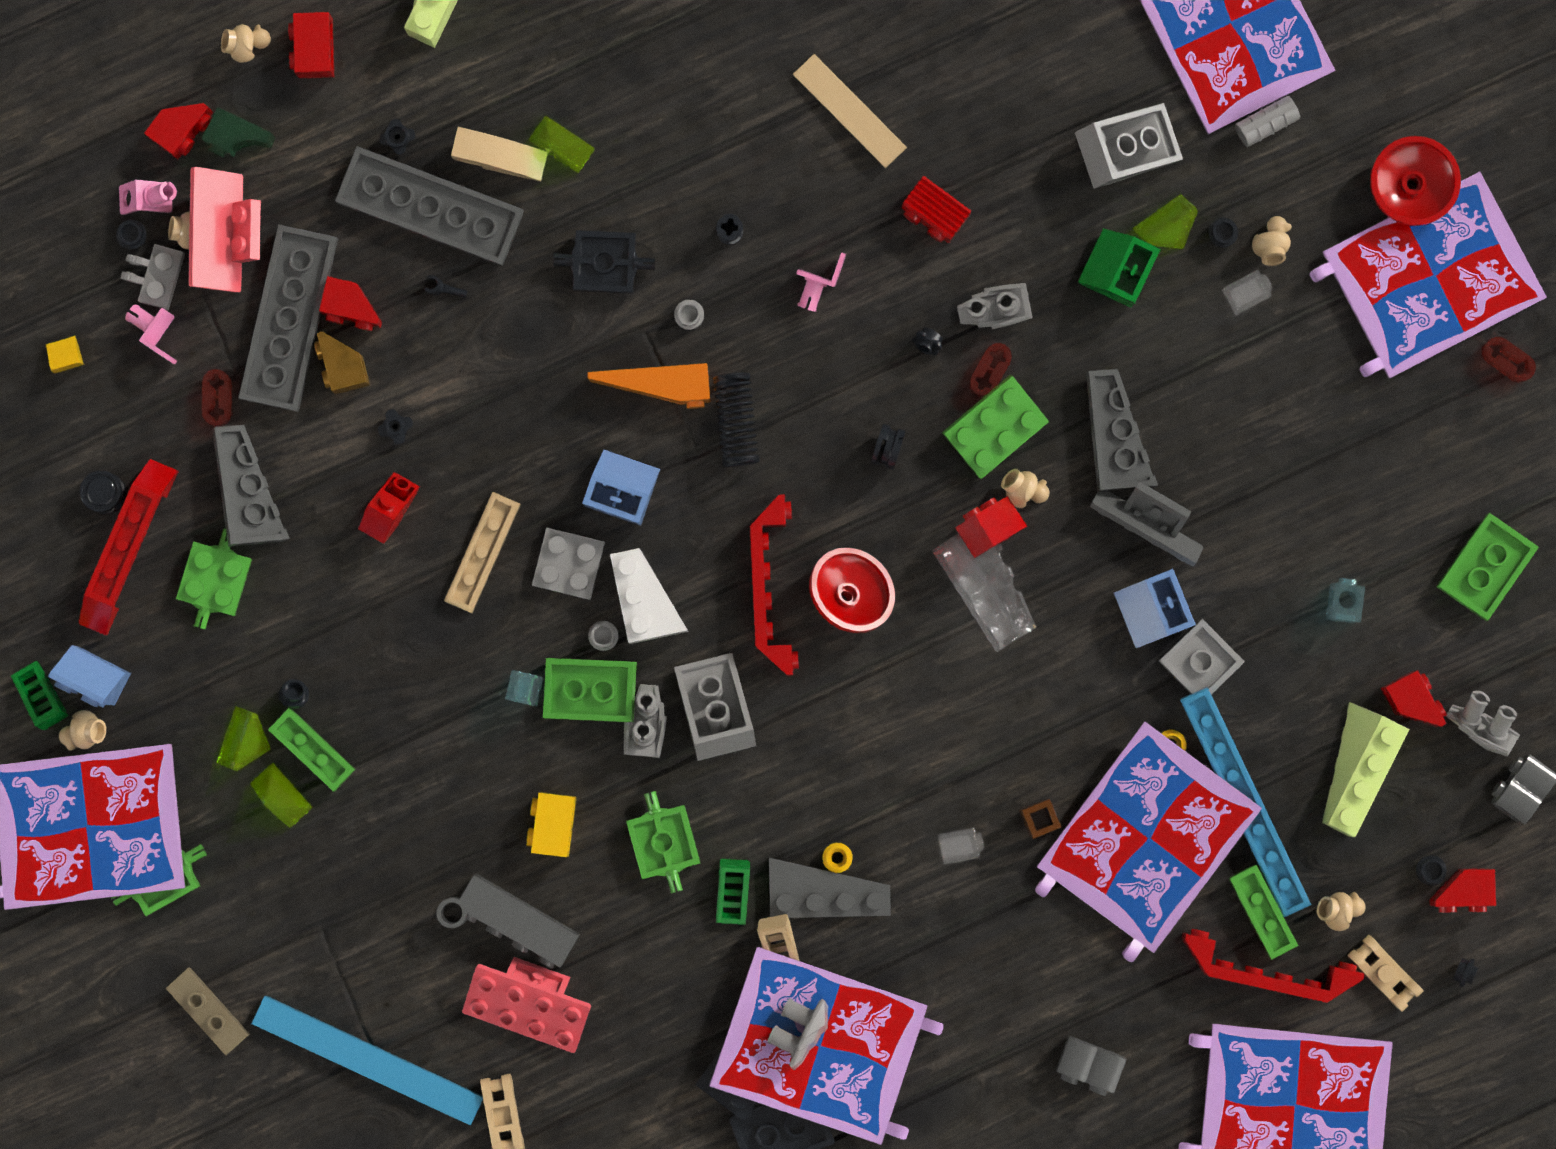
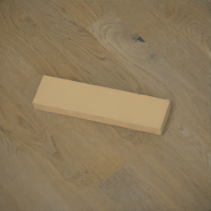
[444,492,521,613]

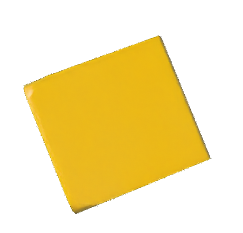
[46,336,84,373]

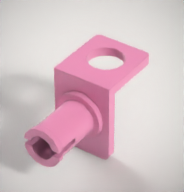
[119,180,177,215]
[796,253,846,312]
[125,304,177,364]

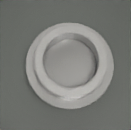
[674,300,704,330]
[588,621,618,651]

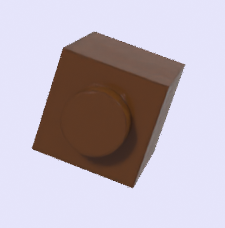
[1019,799,1061,839]

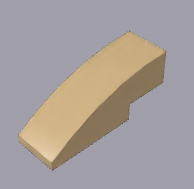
[451,127,548,182]

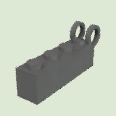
[437,874,580,969]

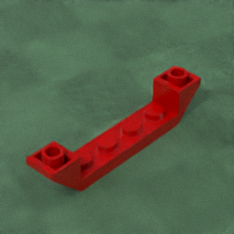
[79,459,178,636]
[750,494,799,676]
[1182,929,1364,1003]

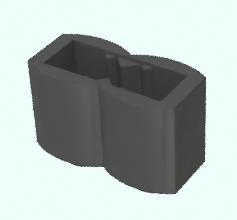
[1491,754,1556,825]
[1056,1035,1127,1096]

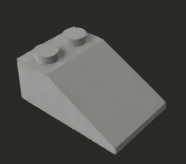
[1075,103,1183,189]
[674,653,756,761]

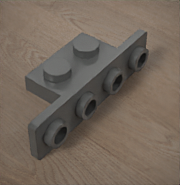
[1090,481,1203,566]

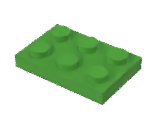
[942,375,1049,479]
[1436,513,1539,621]
[543,658,637,722]

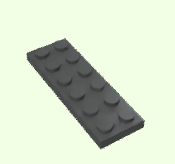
[335,146,524,266]
[239,224,338,412]

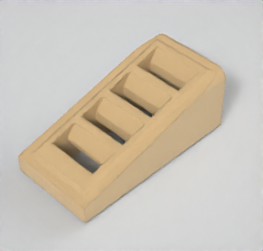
[757,914,799,961]

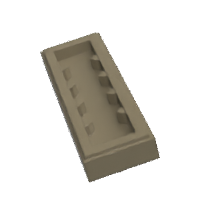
[166,967,250,1055]

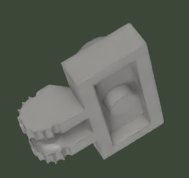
[120,244,185,310]

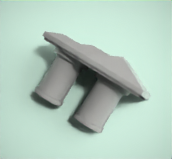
[957,283,1032,329]
[624,684,667,758]
[1446,691,1520,757]
[767,998,828,1070]

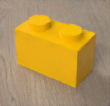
[527,792,576,857]

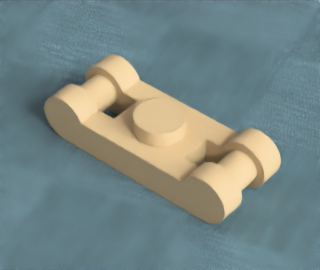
[1347,935,1423,1012]
[480,1074,525,1149]

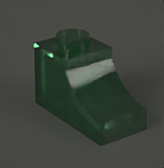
[202,107,276,158]

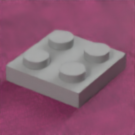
[532,527,605,600]
[1159,619,1245,695]

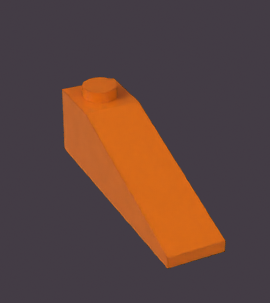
[588,363,711,409]

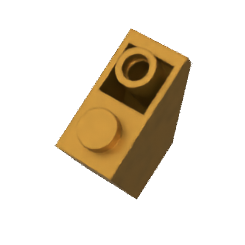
[314,332,370,394]

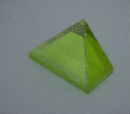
[529,115,595,174]
[1133,194,1198,249]
[216,706,270,771]
[250,763,313,828]

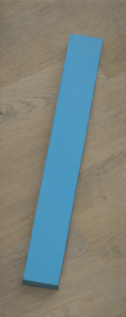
[1180,687,1311,917]
[252,996,483,1125]

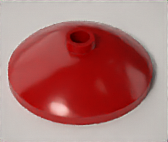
[1370,136,1461,226]
[809,548,895,633]

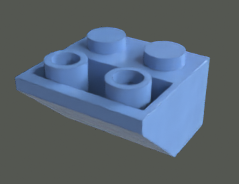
[582,450,660,526]
[1113,569,1196,648]
[48,645,131,708]

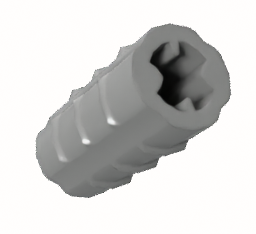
[1235,96,1300,147]

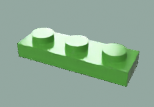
[268,708,356,792]
[1228,865,1298,960]

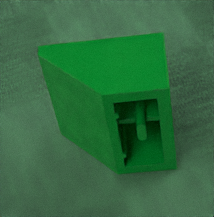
[1077,228,1161,308]

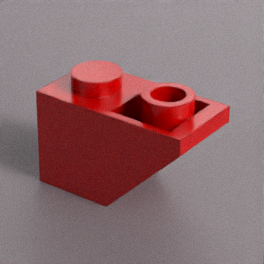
[144,103,213,159]
[319,276,382,331]
[358,472,420,544]
[1381,670,1447,727]
[1429,868,1496,913]

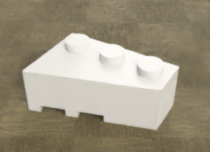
[610,548,689,644]

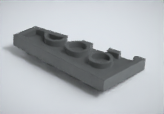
[1086,369,1158,491]
[212,425,290,547]
[769,857,891,918]

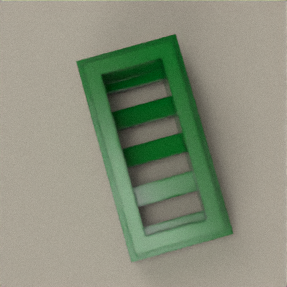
[11,661,68,730]
[716,859,750,925]

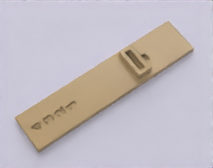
[793,54,907,168]

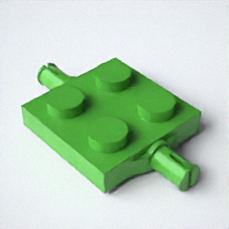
[176,529,252,630]
[626,791,700,893]
[111,844,207,916]

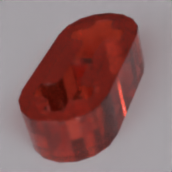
[1482,337,1536,382]
[970,343,1012,397]
[202,369,232,427]

